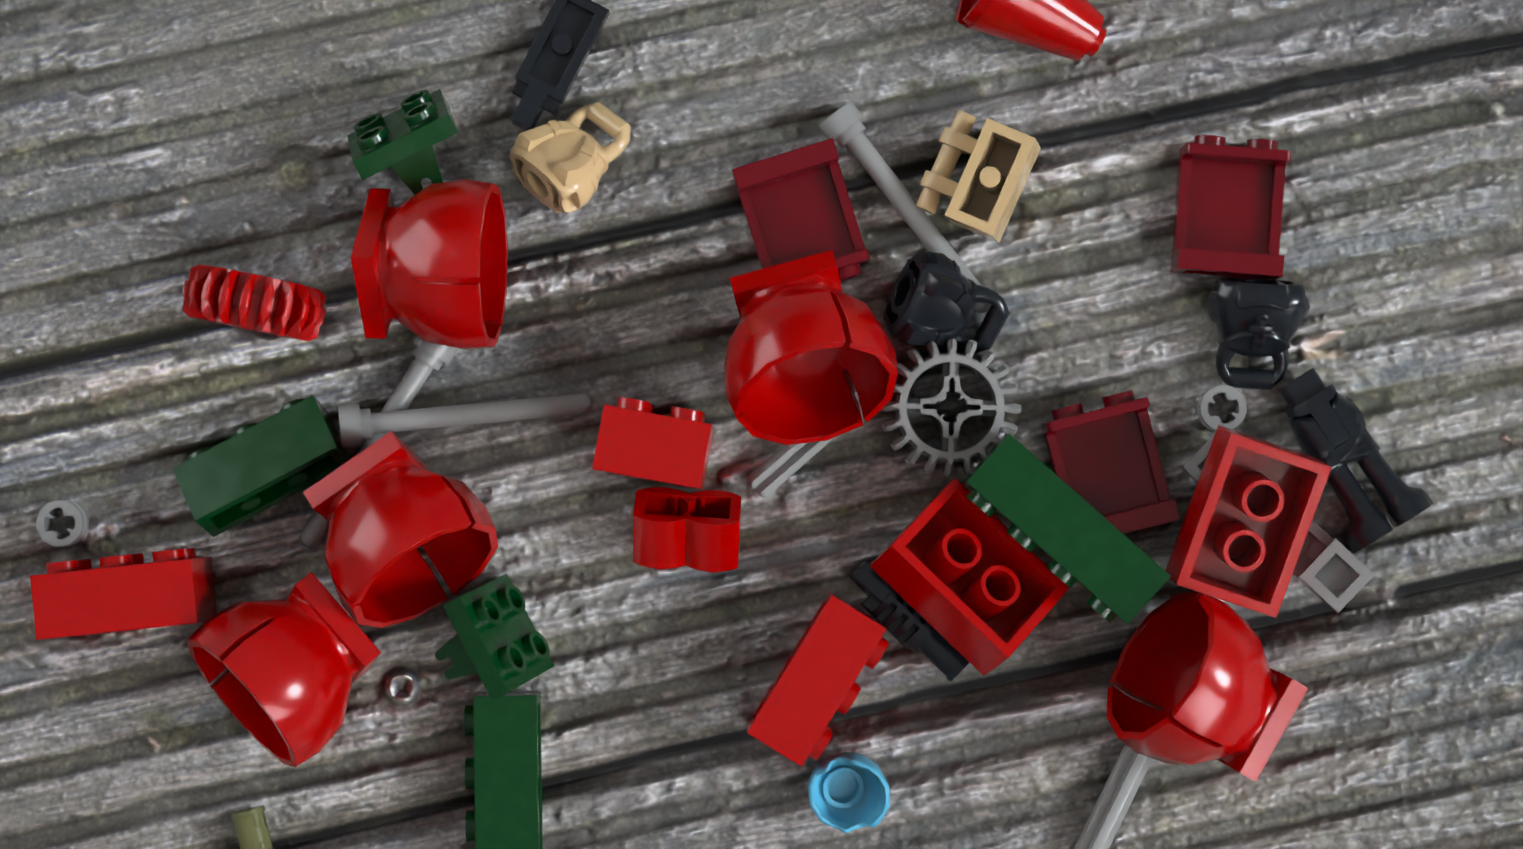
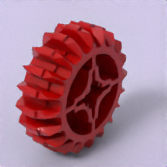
[182,264,326,341]

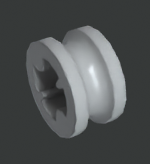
[1196,385,1247,432]
[36,500,89,547]

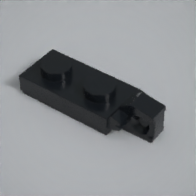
[510,0,610,131]

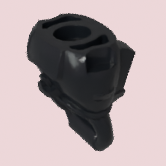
[883,251,1010,354]
[1207,277,1310,390]

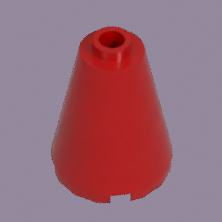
[955,0,1107,61]

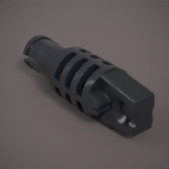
[850,561,970,681]

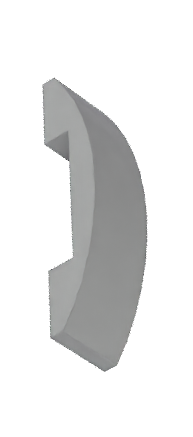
[1182,434,1375,613]

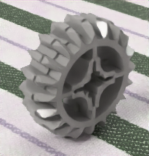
[880,339,1021,478]

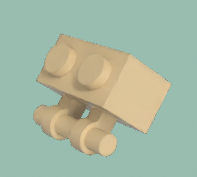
[916,110,1041,243]

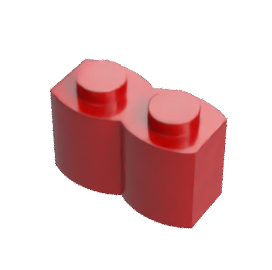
[633,487,742,573]

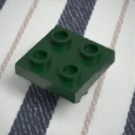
[347,89,458,195]
[435,574,554,701]

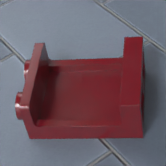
[1170,135,1291,280]
[732,138,870,281]
[1041,390,1180,534]

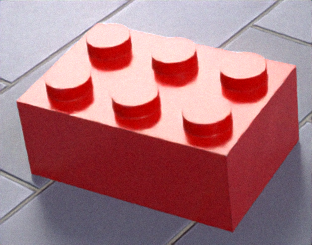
[592,396,715,489]
[1165,425,1332,618]
[870,478,1069,676]
[30,548,217,640]
[747,591,889,767]

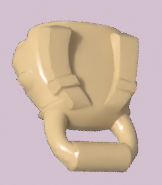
[509,102,631,213]

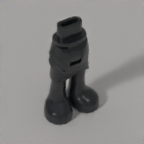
[1278,368,1434,554]

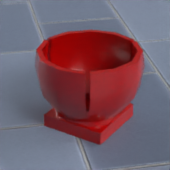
[351,179,508,350]
[724,250,898,445]
[303,431,498,628]
[187,572,381,767]
[1106,592,1308,782]

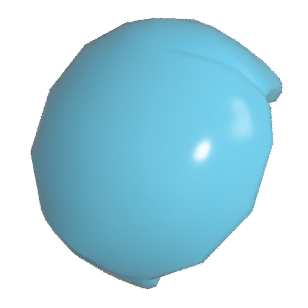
[808,752,890,833]

